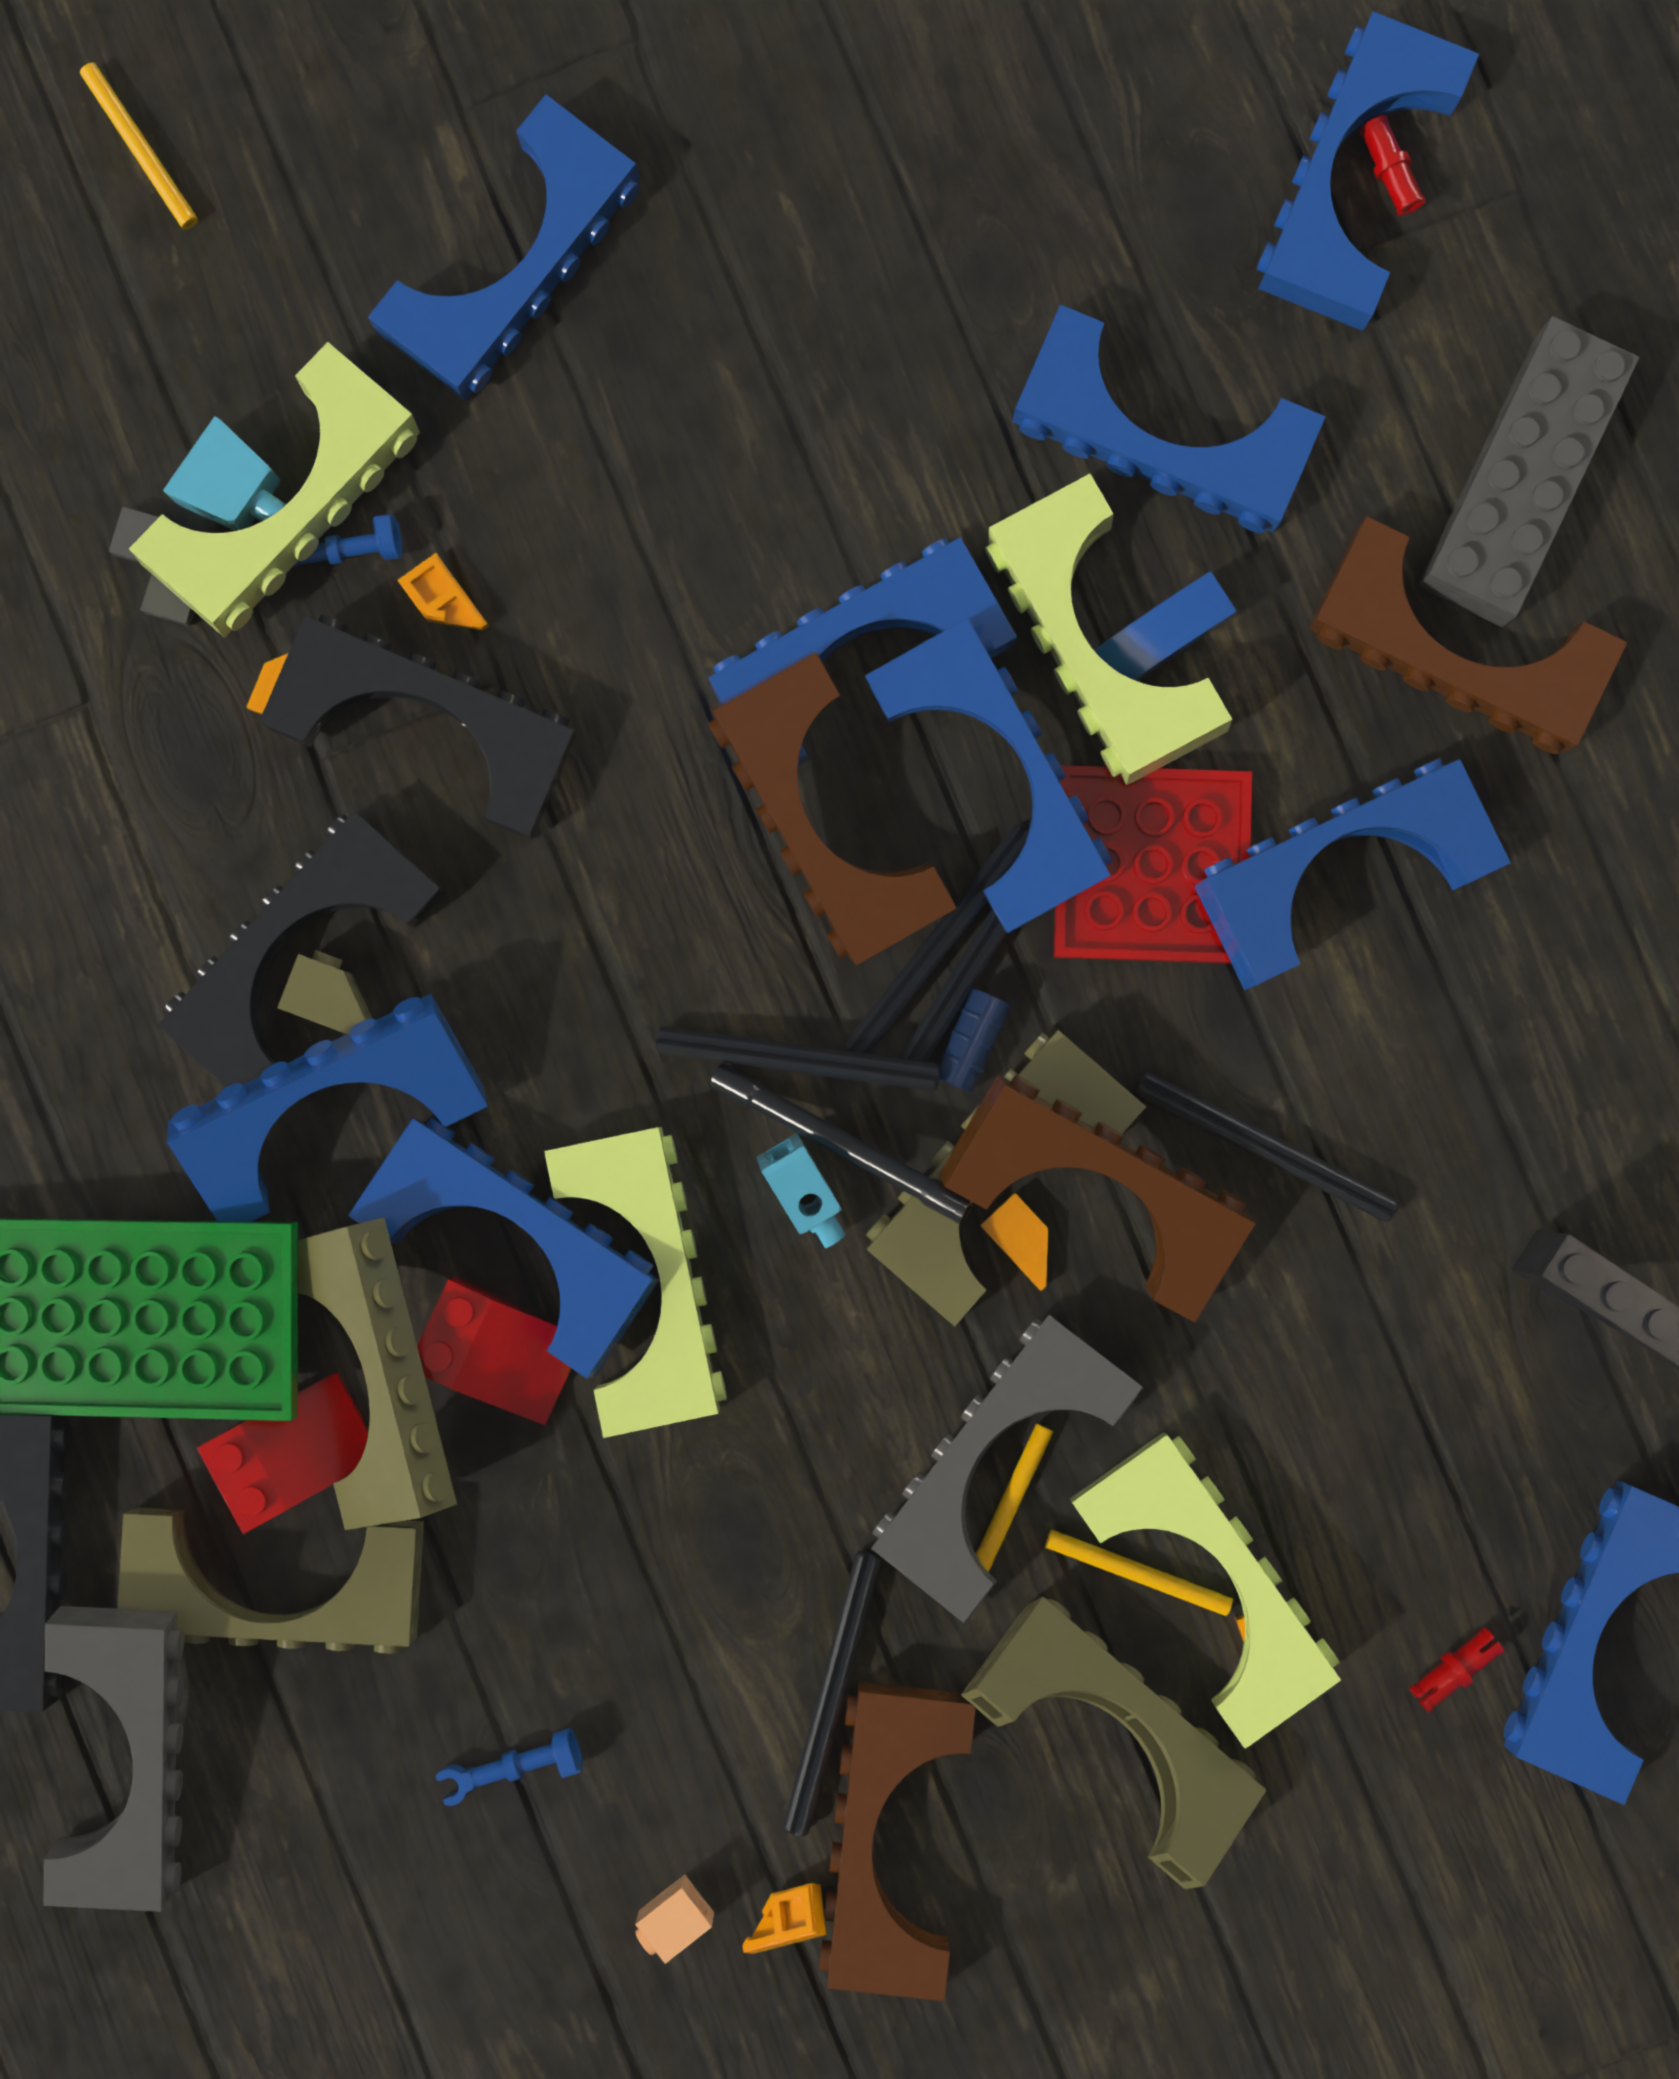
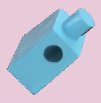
[163,416,286,531]
[756,1133,846,1249]

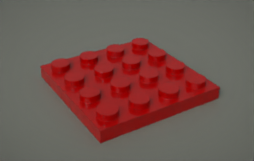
[1053,765,1252,964]

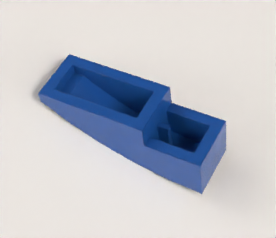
[1094,571,1237,681]

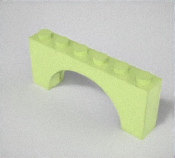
[129,342,420,638]
[985,474,1232,786]
[544,1127,727,1438]
[1070,1432,1341,1749]

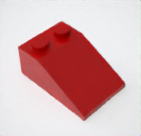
[417,1277,572,1425]
[197,1372,369,1534]

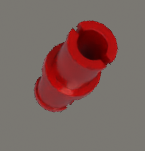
[1359,115,1426,216]
[1409,1627,1505,1713]

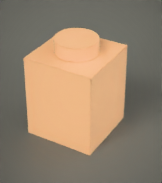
[635,1874,714,1964]

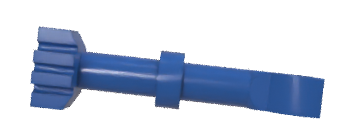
[286,514,403,575]
[436,1727,584,1806]

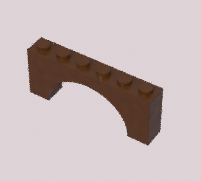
[1308,516,1627,754]
[708,651,956,966]
[939,1074,1256,1322]
[819,1682,976,2001]

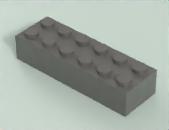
[1417,316,1640,627]

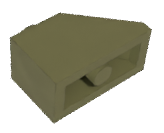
[277,950,372,1034]

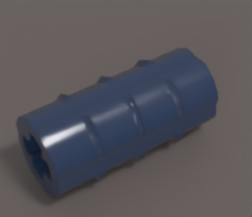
[938,989,1011,1093]

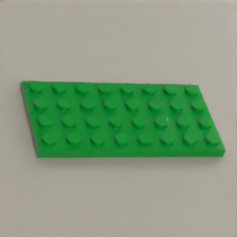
[0,1218,298,1421]

